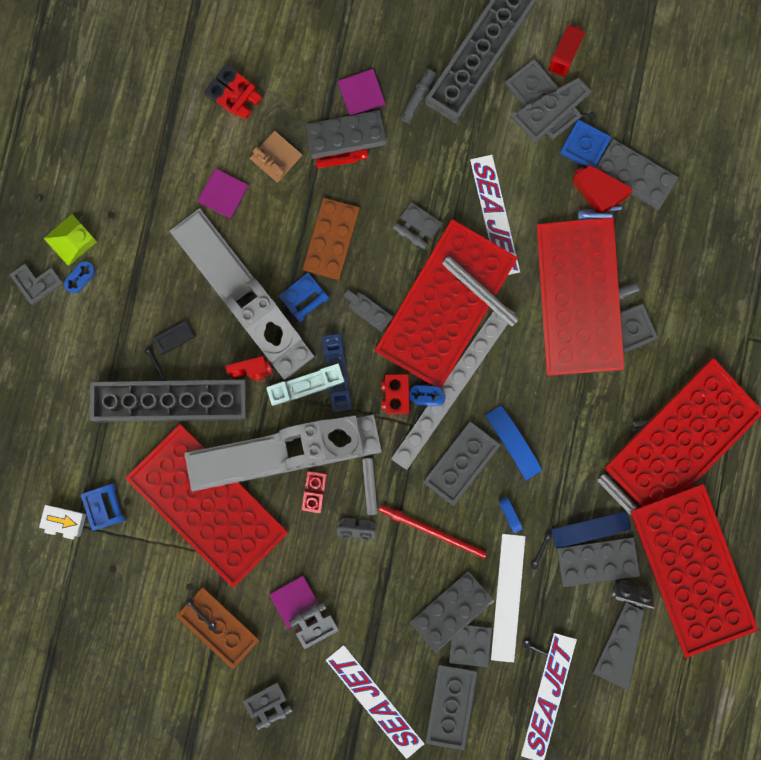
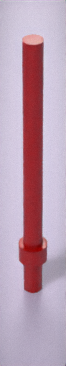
[378,504,487,559]

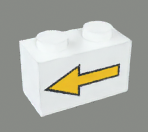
[39,505,86,539]

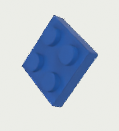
[560,120,611,168]

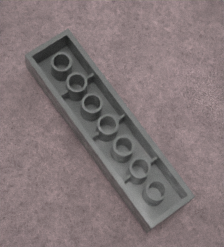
[426,0,538,124]
[90,380,247,422]

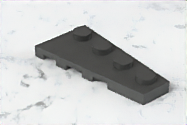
[509,78,591,144]
[592,602,644,691]

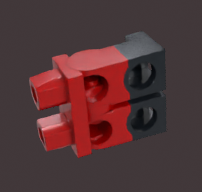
[204,64,262,120]

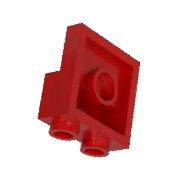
[225,356,273,382]

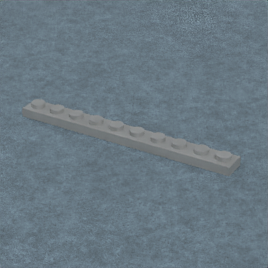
[391,306,515,470]

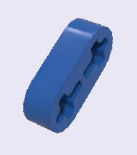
[64,261,95,294]
[409,385,446,406]
[498,496,523,533]

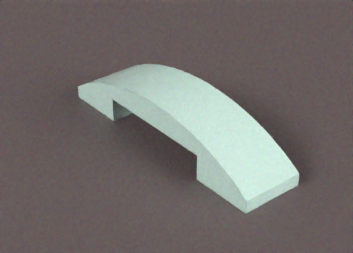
[266,363,345,406]

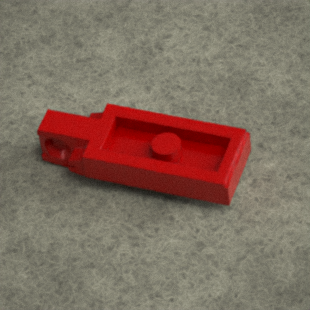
[316,149,368,168]

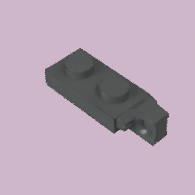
[343,290,393,333]

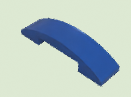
[485,406,542,480]

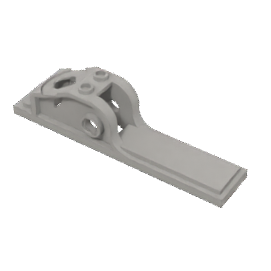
[170,208,315,380]
[184,415,382,492]

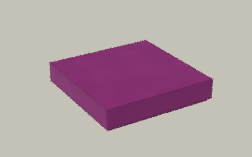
[338,69,385,116]
[198,168,249,219]
[270,576,319,629]

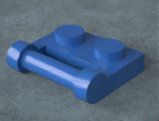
[279,273,329,322]
[81,483,126,531]

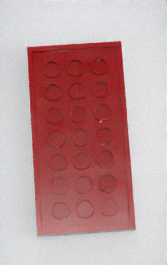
[537,217,625,376]
[375,219,518,389]
[603,358,761,506]
[125,424,288,588]
[630,484,758,658]

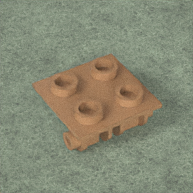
[250,131,303,183]

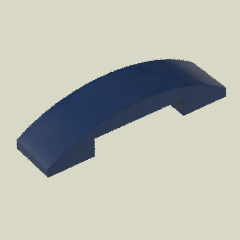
[322,334,352,412]
[551,511,631,548]

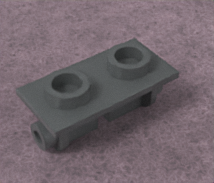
[337,518,377,541]

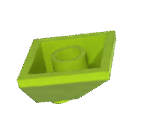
[44,214,97,266]

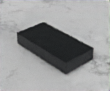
[153,320,195,356]

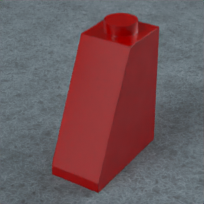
[548,25,586,78]
[572,165,633,213]

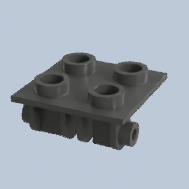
[611,580,654,609]

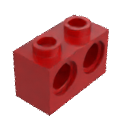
[382,375,409,415]

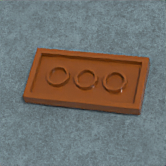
[303,198,360,281]
[176,587,260,669]

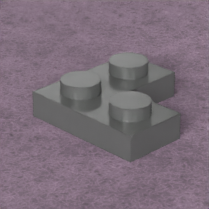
[9,264,63,306]

